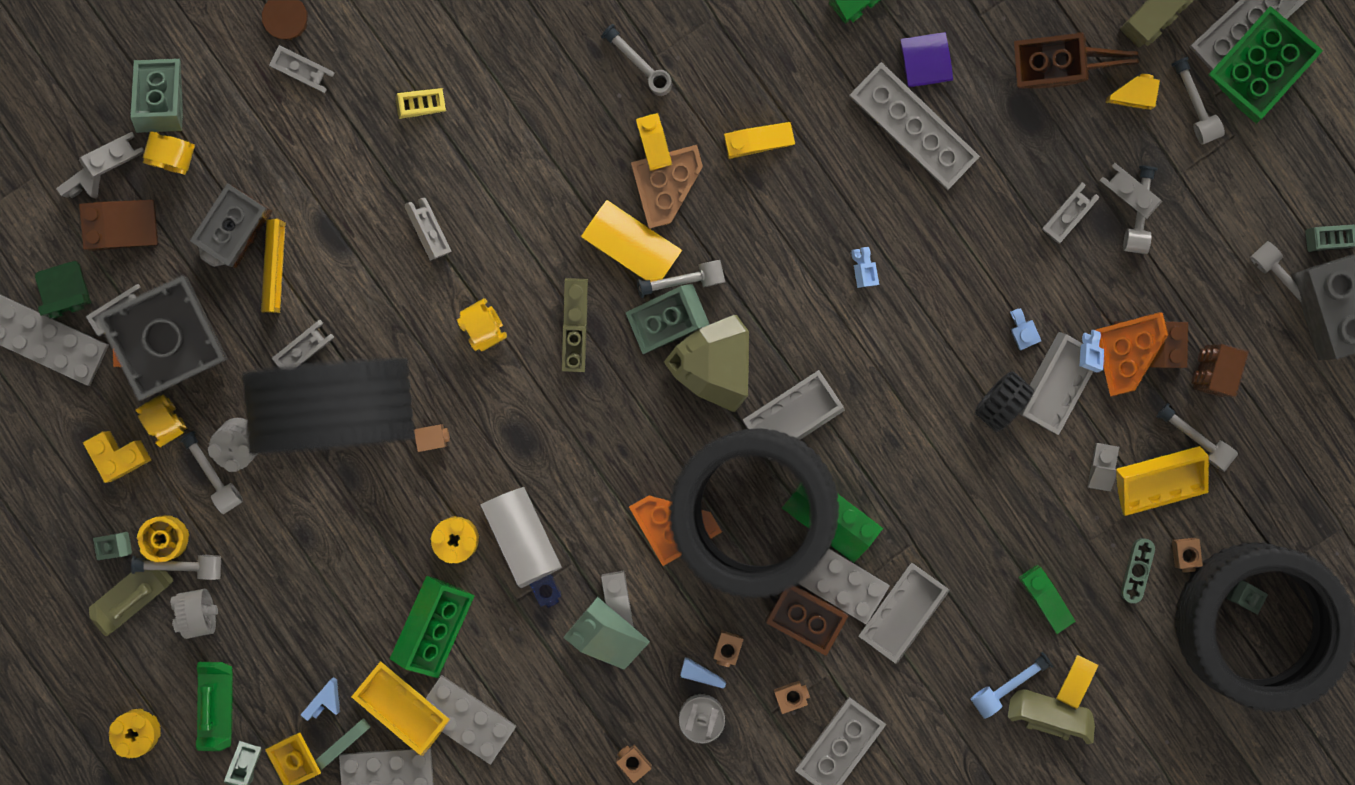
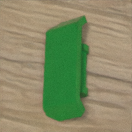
[196,662,233,751]

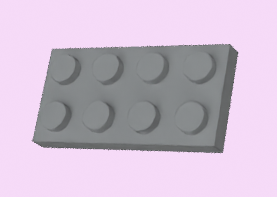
[799,549,890,625]
[426,675,516,765]
[795,697,886,785]
[339,747,434,785]

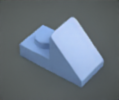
[301,677,340,721]

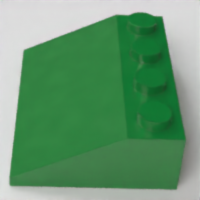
[1209,6,1323,124]

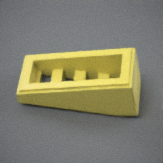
[396,88,446,119]

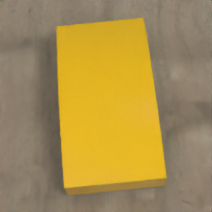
[1056,655,1098,709]

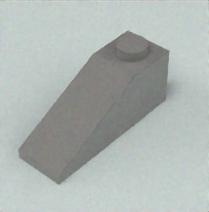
[601,571,634,627]

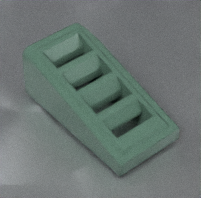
[1306,225,1355,252]

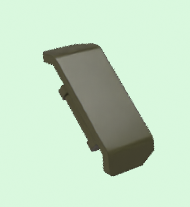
[89,559,173,636]
[1008,689,1095,744]

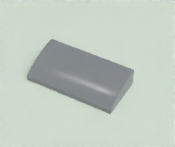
[1019,332,1093,435]
[743,370,845,460]
[480,487,562,588]
[859,562,950,664]

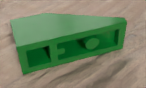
[1018,565,1076,634]

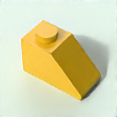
[1106,74,1160,110]
[636,113,672,171]

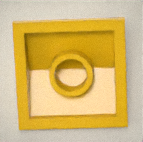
[265,733,321,785]

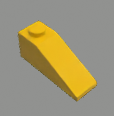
[724,122,795,159]

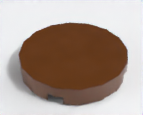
[262,0,308,40]

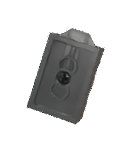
[190,183,273,268]

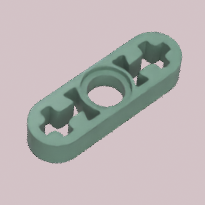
[1121,538,1155,603]
[315,718,371,770]

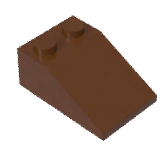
[79,200,158,251]
[1114,321,1188,368]

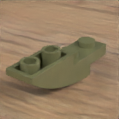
[562,278,588,372]

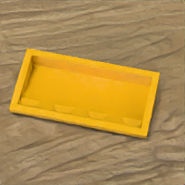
[581,200,682,282]
[261,219,285,313]
[1116,446,1209,516]
[351,661,450,756]

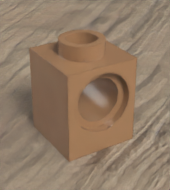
[414,424,450,452]
[1172,538,1203,572]
[713,630,743,667]
[774,681,810,714]
[616,744,652,783]

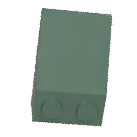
[131,59,183,133]
[625,284,710,354]
[564,597,650,670]

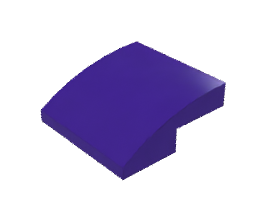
[900,32,953,87]

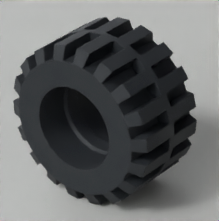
[975,371,1034,432]

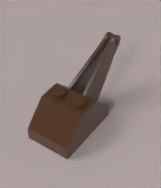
[1014,33,1139,88]

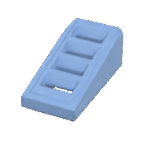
[680,657,726,688]

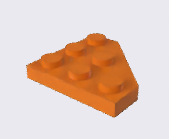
[1096,312,1168,396]
[629,495,722,566]

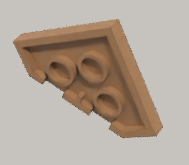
[631,145,703,229]

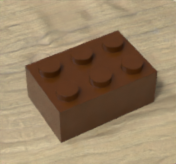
[1191,344,1248,397]
[765,585,848,656]

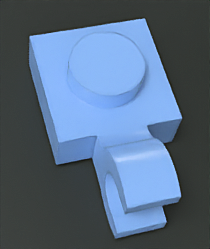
[851,247,879,288]
[1010,308,1041,350]
[1079,330,1104,372]

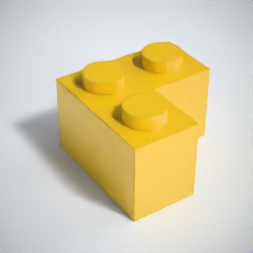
[83,431,151,483]

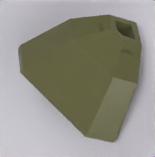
[664,315,749,412]

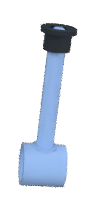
[971,652,1053,719]

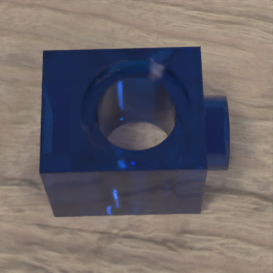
[529,573,562,608]

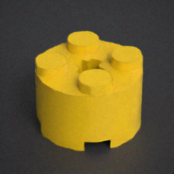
[143,131,195,175]
[457,298,507,351]
[135,394,188,447]
[137,515,189,562]
[431,516,479,563]
[109,709,161,758]

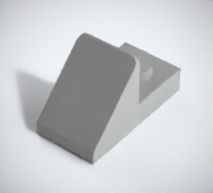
[56,168,101,199]
[1087,443,1119,491]

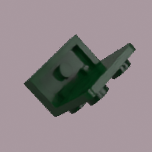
[35,261,91,319]

